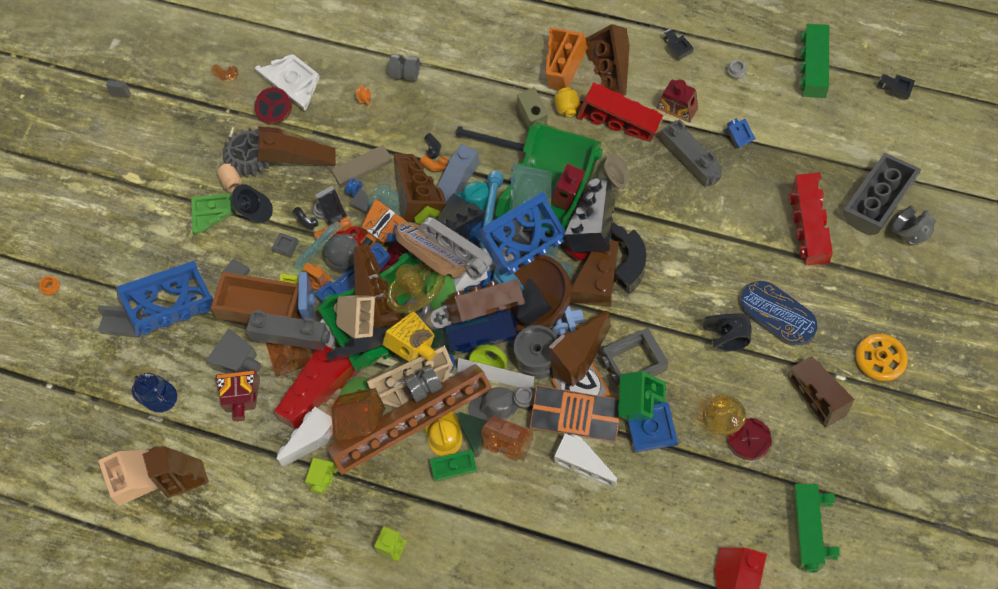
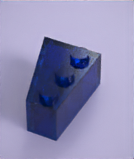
[445,309,519,354]

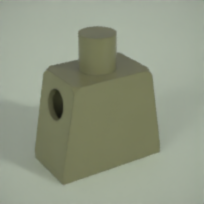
[516,87,548,132]

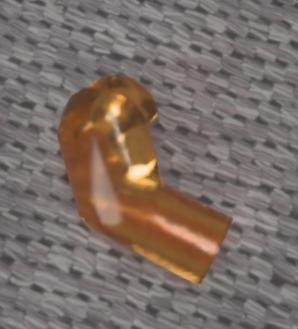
[211,64,238,80]

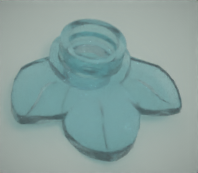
[368,184,401,216]

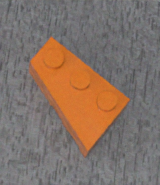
[546,27,587,90]

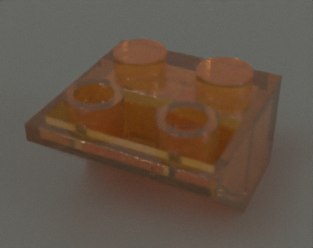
[266,318,313,377]
[331,388,386,441]
[481,416,534,461]

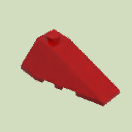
[714,547,767,589]

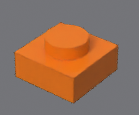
[302,262,327,287]

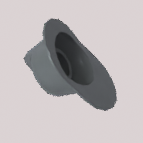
[468,387,518,426]

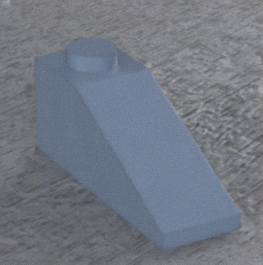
[437,143,480,203]

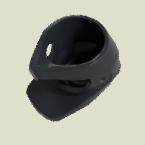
[702,313,752,352]

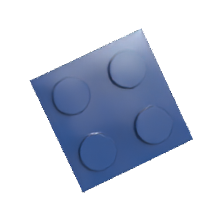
[627,402,678,453]

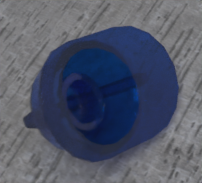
[131,373,178,413]

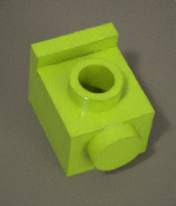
[305,458,337,495]
[374,527,407,562]

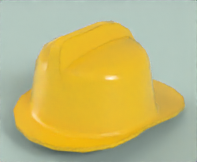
[425,412,462,456]

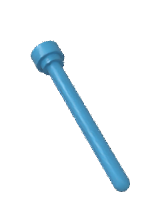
[480,171,504,249]

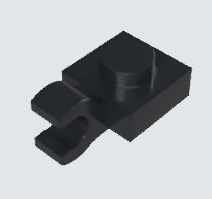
[663,28,694,61]
[877,74,915,99]

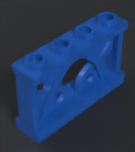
[474,191,566,275]
[116,261,213,336]

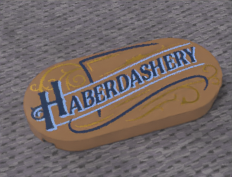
[395,222,467,278]

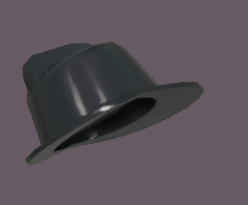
[229,184,273,223]

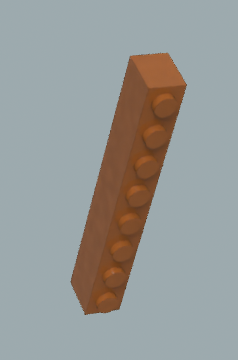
[327,364,492,475]

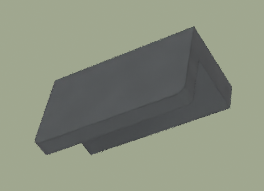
[98,305,144,338]

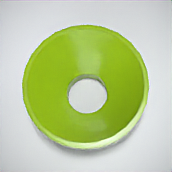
[469,345,508,370]

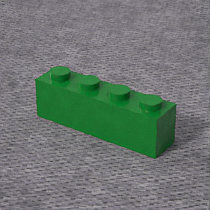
[799,23,830,98]

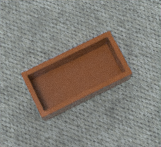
[211,272,300,324]

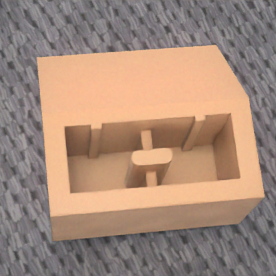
[98,450,158,506]

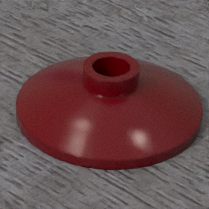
[380,242,408,273]

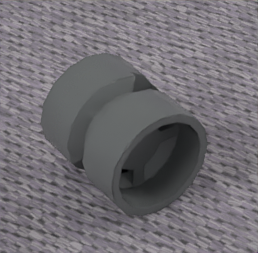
[388,54,420,81]
[403,364,443,403]

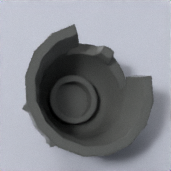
[891,205,936,245]
[324,234,359,273]

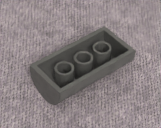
[843,153,921,235]

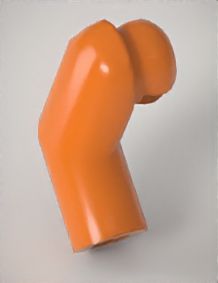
[420,155,449,172]

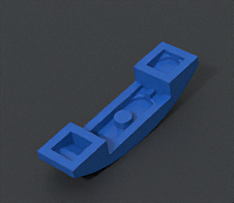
[315,242,390,302]

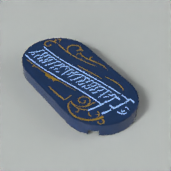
[741,281,817,346]

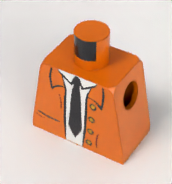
[360,199,407,248]

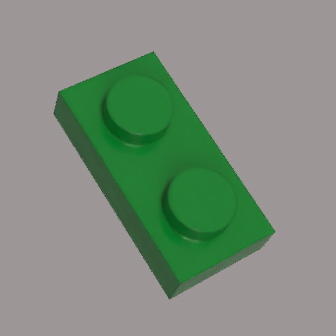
[430,449,477,482]

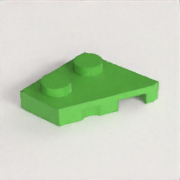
[191,193,233,235]

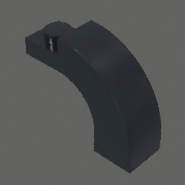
[610,222,647,294]

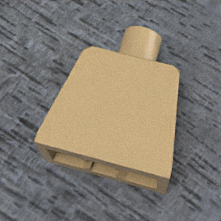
[334,295,375,338]

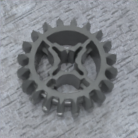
[222,128,273,178]

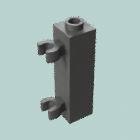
[660,119,722,188]
[246,310,330,351]

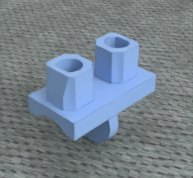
[552,306,583,336]

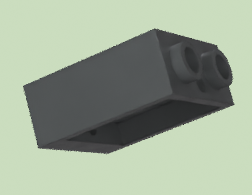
[601,328,668,386]

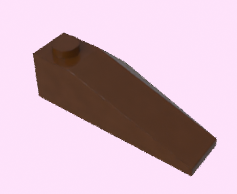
[585,24,630,96]
[257,126,336,166]
[394,153,447,222]
[354,245,403,328]
[549,311,611,387]

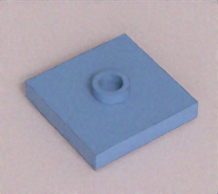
[298,272,316,320]

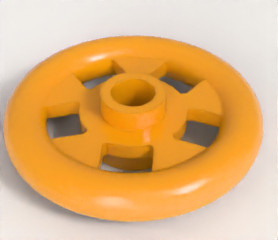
[856,334,908,381]

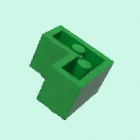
[618,371,666,422]

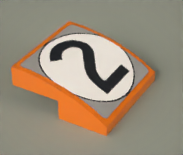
[551,362,611,397]

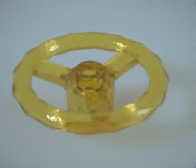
[386,262,445,313]

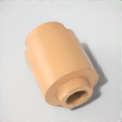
[217,164,242,193]

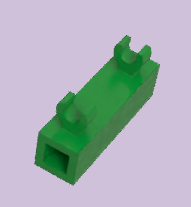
[792,484,840,573]

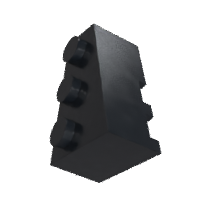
[437,193,485,241]

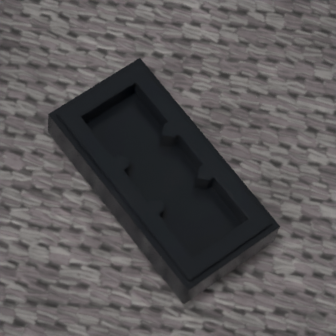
[315,186,347,225]

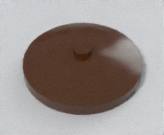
[494,254,572,333]

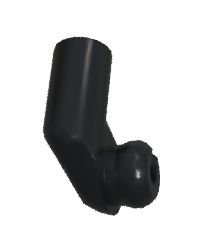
[293,207,319,230]

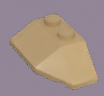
[367,346,453,408]

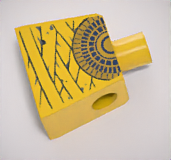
[383,311,436,362]

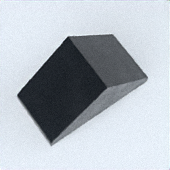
[517,279,552,326]

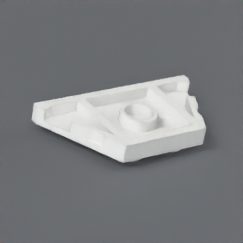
[255,54,320,111]

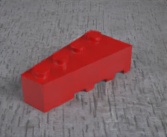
[576,82,663,142]
[788,172,833,266]
[274,345,360,429]

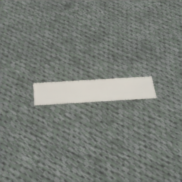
[457,358,534,390]

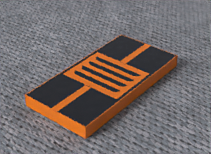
[530,385,620,443]

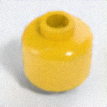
[554,87,581,118]

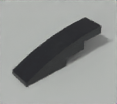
[327,327,391,362]

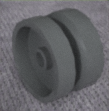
[514,325,558,379]

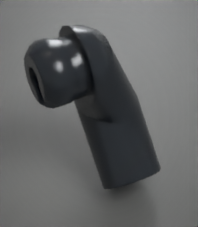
[424,133,442,159]

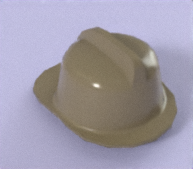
[597,153,629,191]

